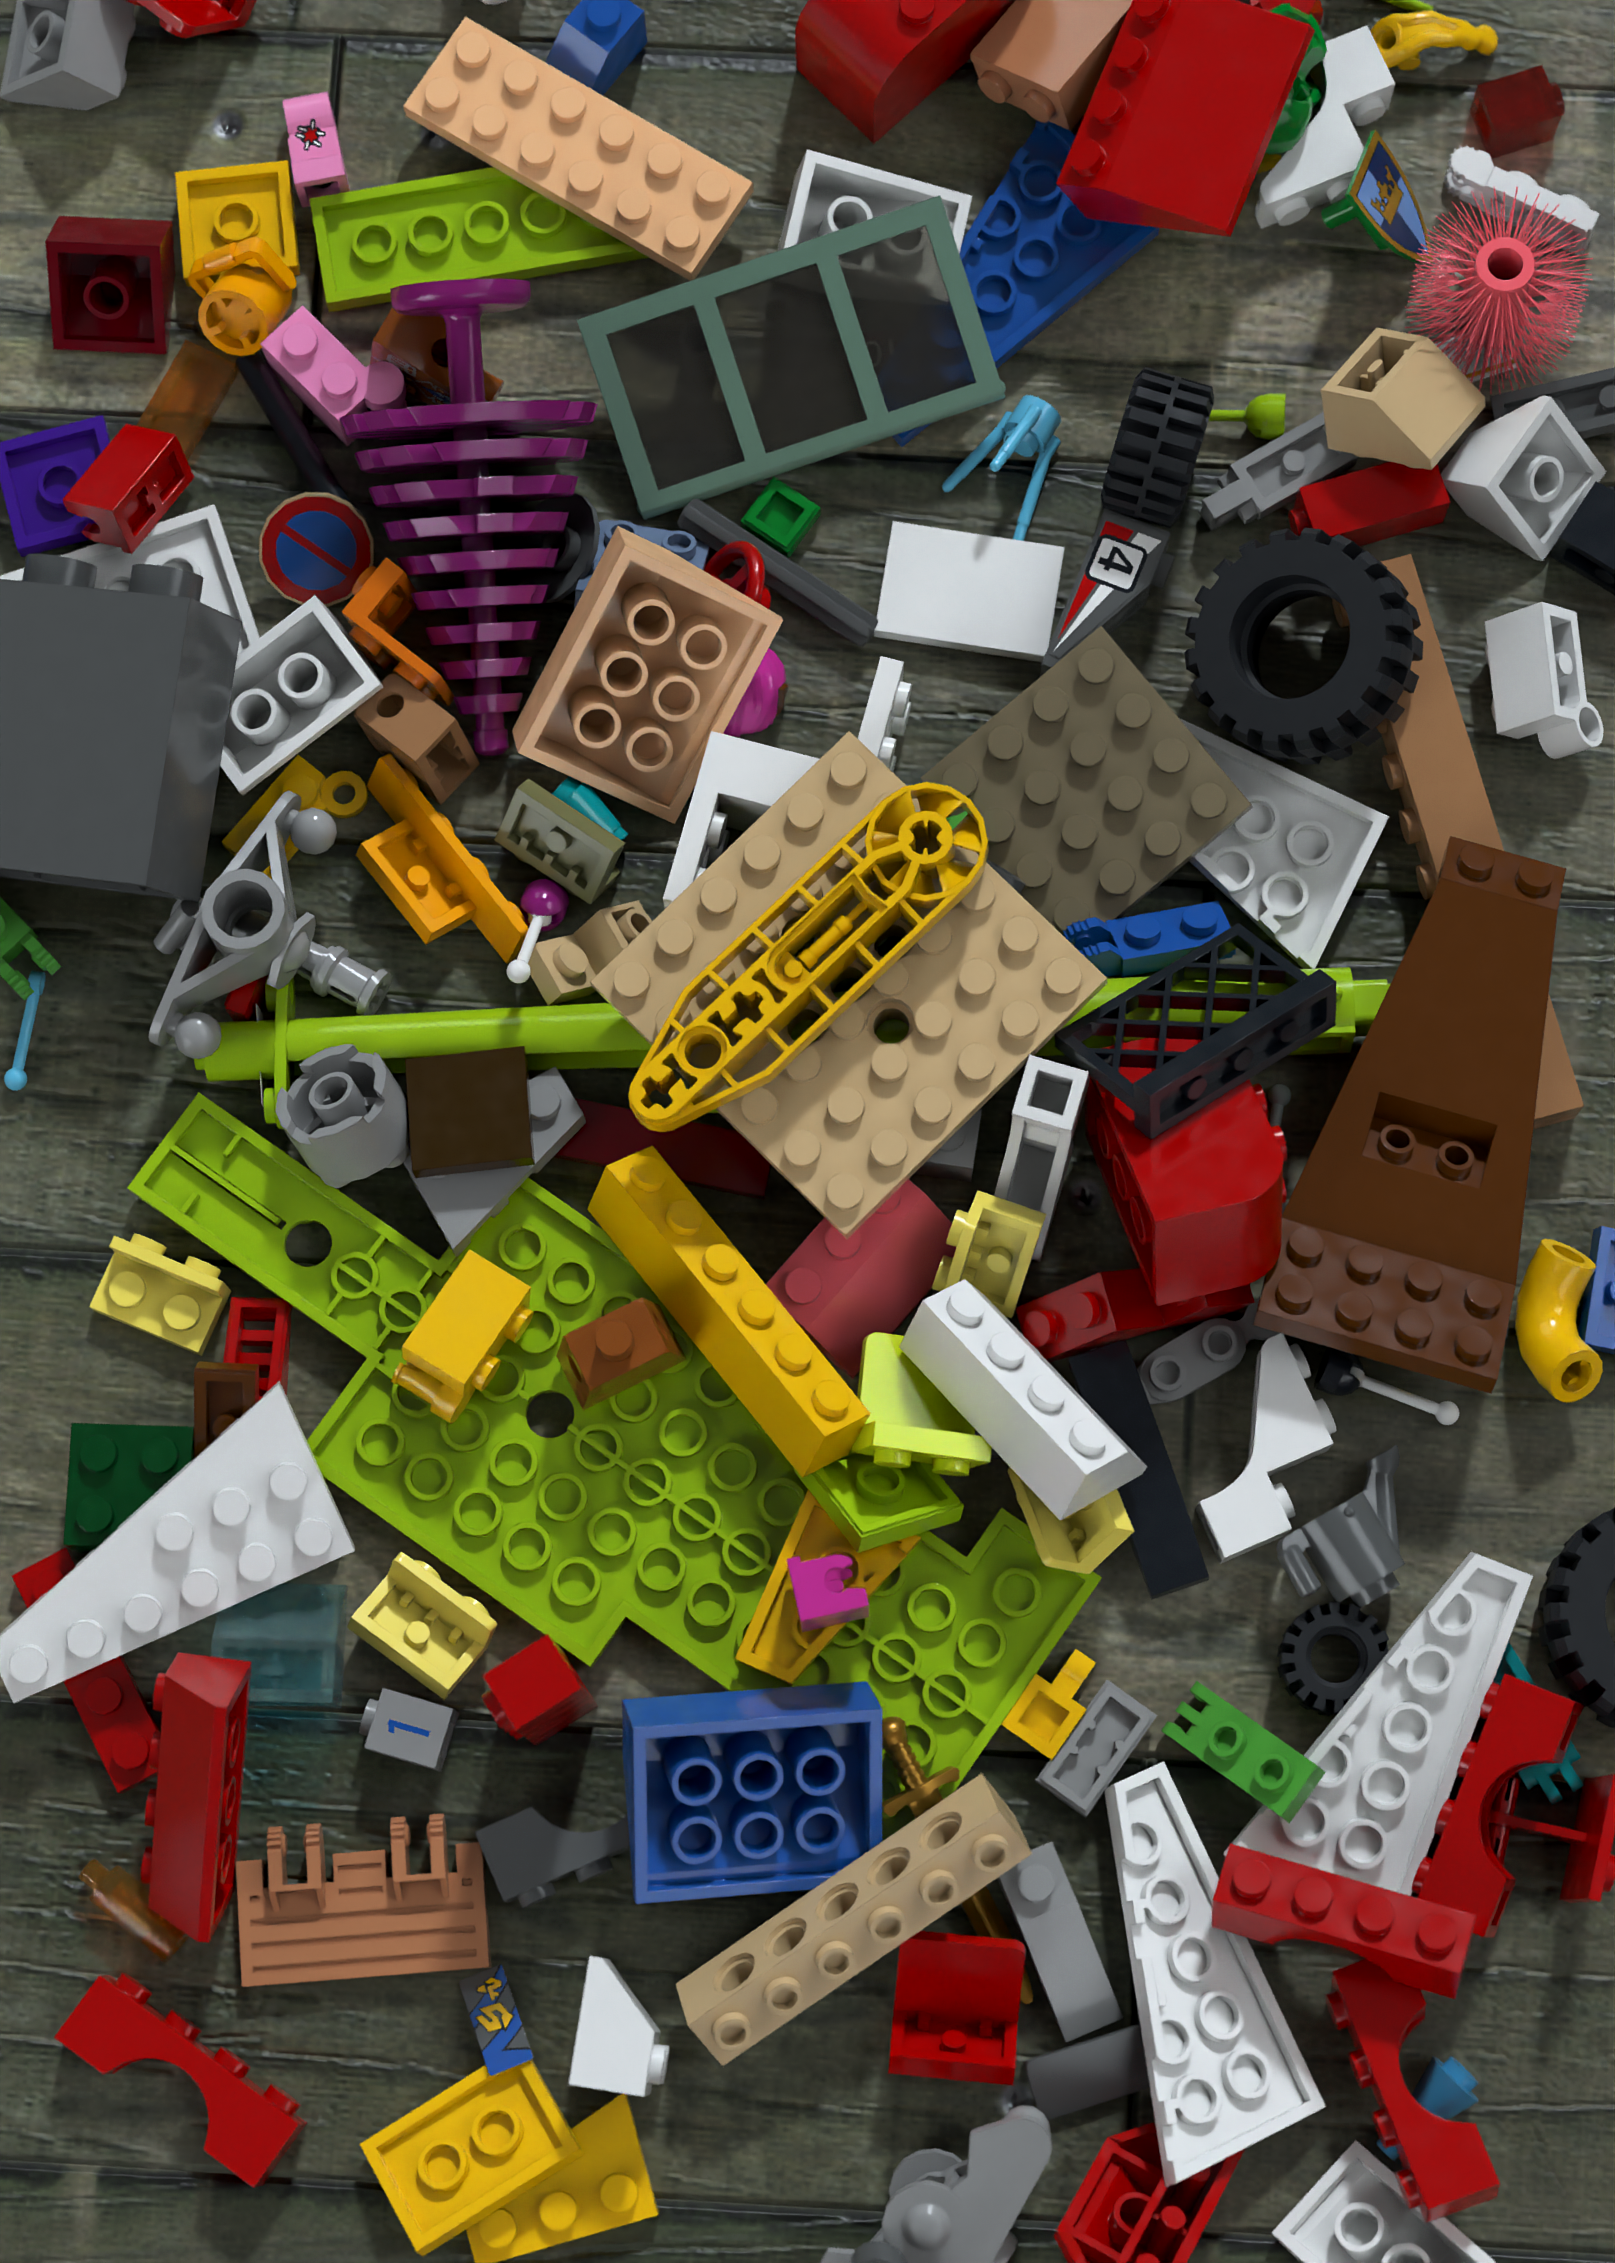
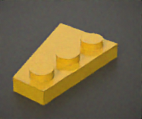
[735,1489,921,1685]
[466,2093,659,2263]

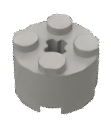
[275,1044,411,1188]

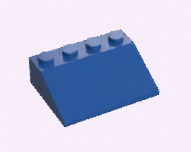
[622,1681,882,1904]

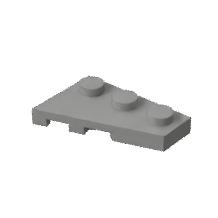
[403,1066,586,1257]

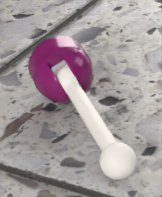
[507,879,569,983]

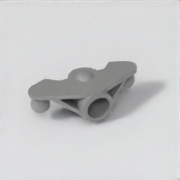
[149,790,337,1059]
[820,2105,1052,2263]

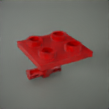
[1489,1774,1615,1903]

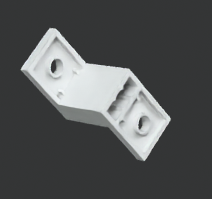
[663,656,912,909]

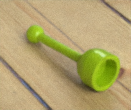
[1209,393,1286,440]

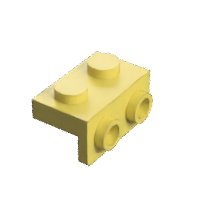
[932,1190,1046,1318]
[1008,1467,1134,1574]
[347,1552,497,1700]

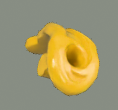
[1370,10,1498,70]

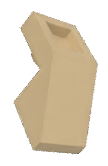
[528,900,652,1006]

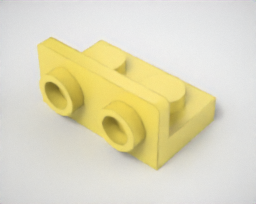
[89,1233,231,1356]

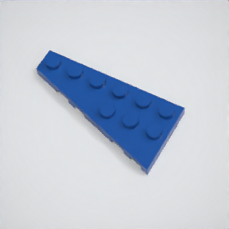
[877,121,1160,447]

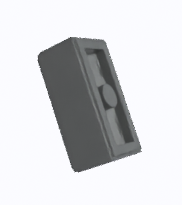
[1022,2023,1150,2120]

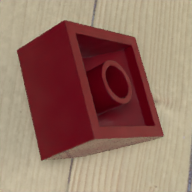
[45,216,175,355]

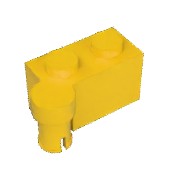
[391,1249,534,1424]

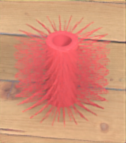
[1405,186,1593,394]

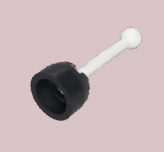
[1314,1347,1459,1425]

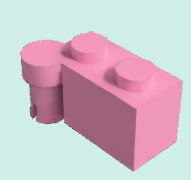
[260,305,407,446]

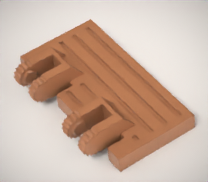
[236,1813,491,1987]

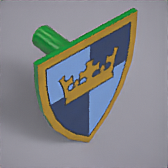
[1321,129,1434,265]

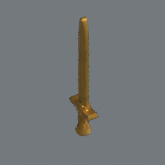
[882,1716,1033,2004]

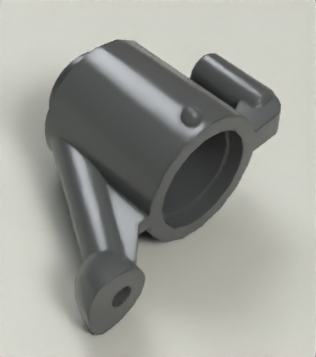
[1277,1445,1405,1607]

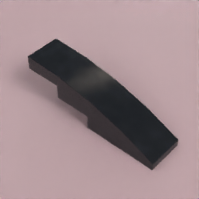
[1068,1339,1209,1600]

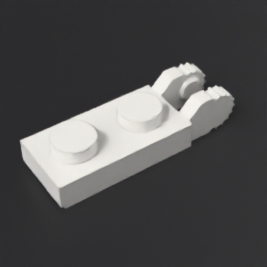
[1444,145,1600,255]

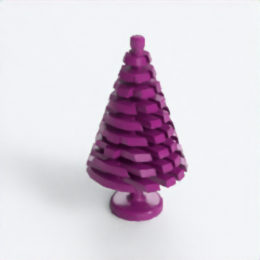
[340,278,598,756]

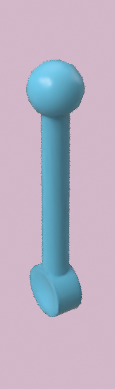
[4,971,45,1091]

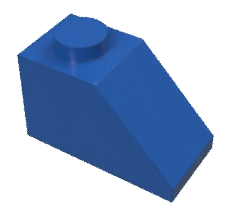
[545,0,648,95]

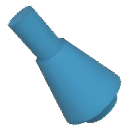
[1376,2056,1479,2161]

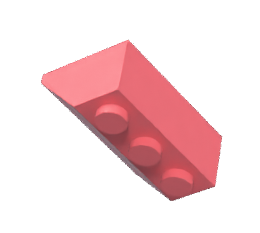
[766,1179,956,1379]

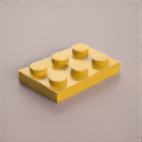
[360,2060,584,2256]

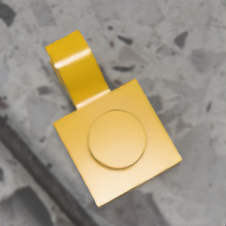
[1001,1649,1096,1760]

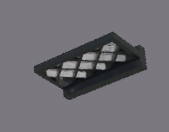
[1054,923,1336,1140]

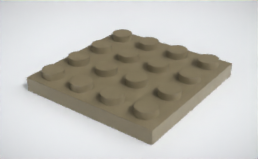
[921,626,1253,935]

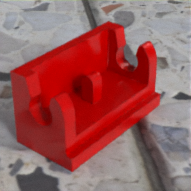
[62,424,195,554]

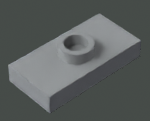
[1035,1680,1157,1817]

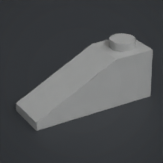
[997,1841,1123,2042]

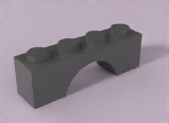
[475,1807,630,1909]

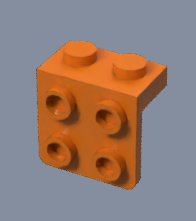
[342,557,455,707]

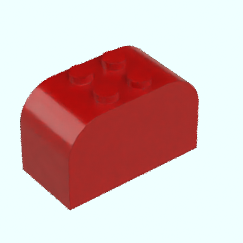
[795,0,1015,144]
[1084,1038,1287,1306]

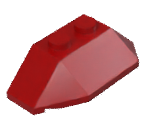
[1053,2123,1246,2263]

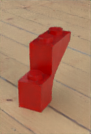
[1016,1268,1255,1363]

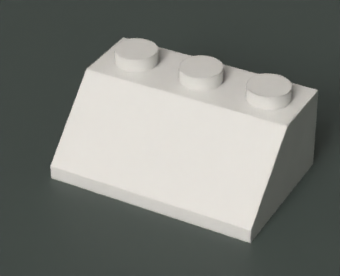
[220,595,383,795]

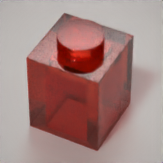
[1470,65,1565,159]

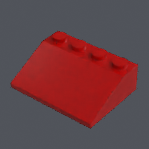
[1056,0,1315,237]

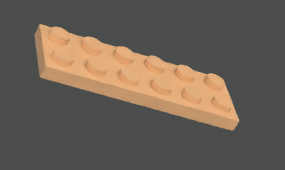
[403,17,754,281]

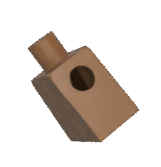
[354,673,480,805]

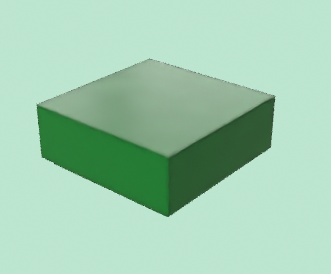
[740,476,821,559]

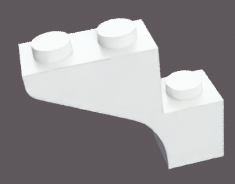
[1255,25,1395,229]
[994,1055,1090,1262]
[1195,1333,1337,1564]

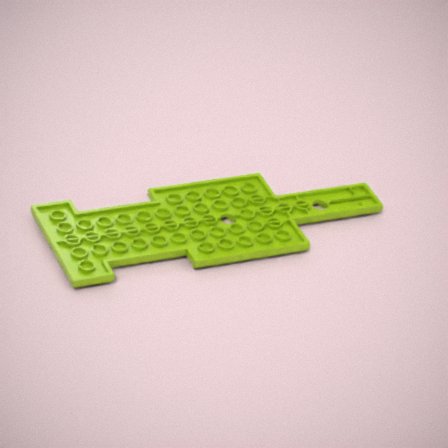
[127,1092,1102,1841]

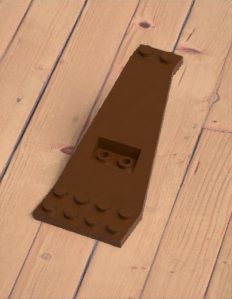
[1253,836,1566,1394]

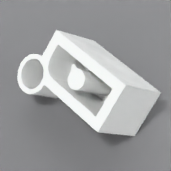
[1485,602,1603,759]

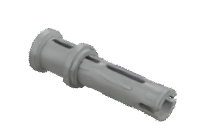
[232,910,392,1016]

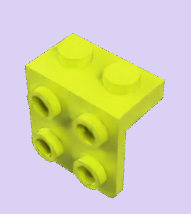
[851,1332,992,1476]

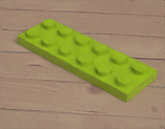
[309,167,649,312]

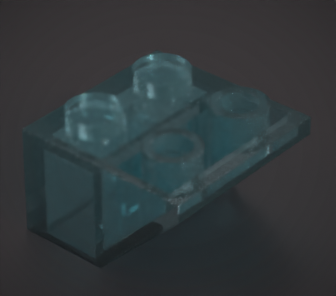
[211,1583,348,1709]

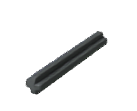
[678,499,878,647]

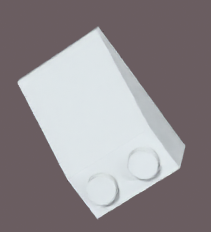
[773,149,972,306]
[1272,2140,1496,2263]

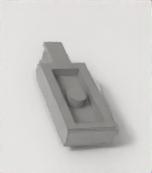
[1199,412,1358,531]

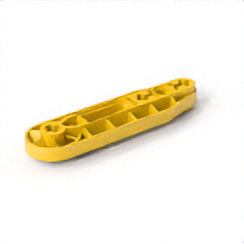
[628,782,989,1132]

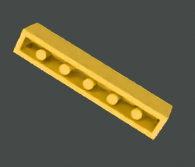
[587,1145,871,1478]

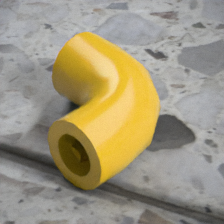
[1515,1239,1603,1402]

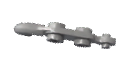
[1074,1298,1280,1405]

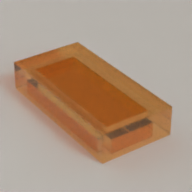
[136,340,239,461]

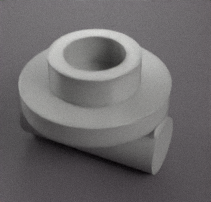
[154,897,203,954]

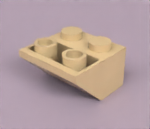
[1321,327,1486,470]

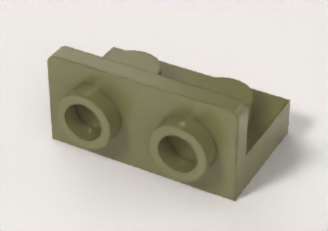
[494,778,625,904]

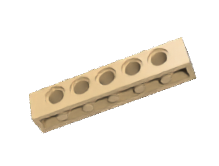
[676,1773,1032,2066]

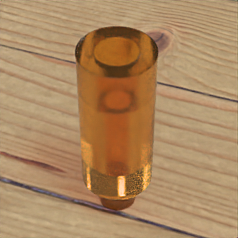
[78,1858,190,1963]

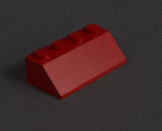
[141,1653,252,1943]

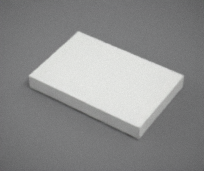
[874,521,1064,662]

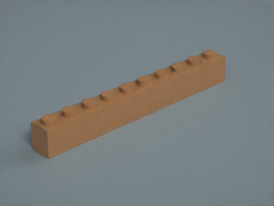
[1332,554,1584,1129]

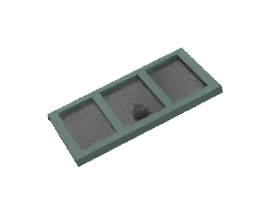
[577,195,1006,520]

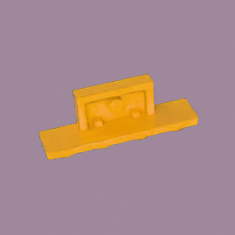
[356,753,529,964]

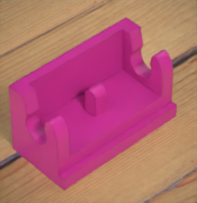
[787,1555,869,1632]

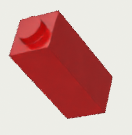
[1288,462,1450,546]

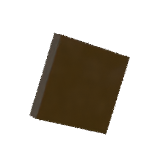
[405,1046,535,1178]

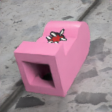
[283,91,350,208]

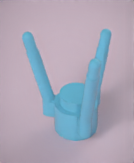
[942,395,1061,541]

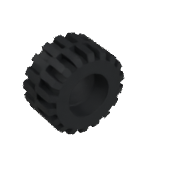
[1101,367,1215,528]

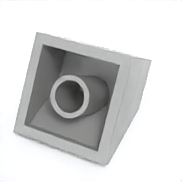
[0,0,136,111]

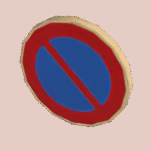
[259,492,374,607]

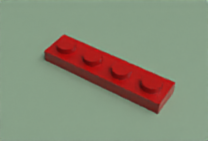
[12,1547,160,1794]

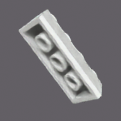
[899,1279,1147,1521]

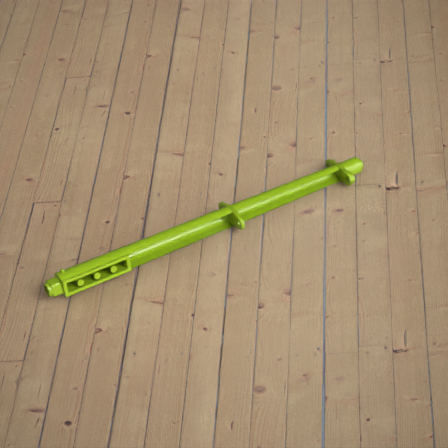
[194,967,1391,1129]

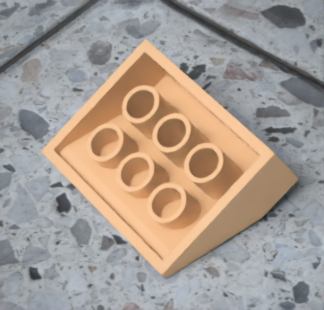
[512,526,783,824]

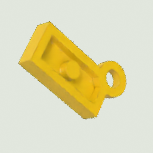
[222,755,368,879]

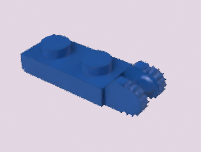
[1063,901,1236,977]

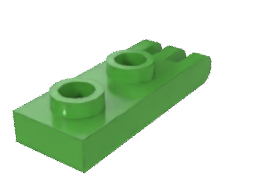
[1161,1681,1326,1823]

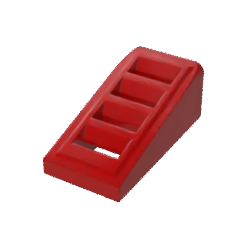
[223,1297,292,1400]

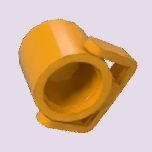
[188,237,296,356]

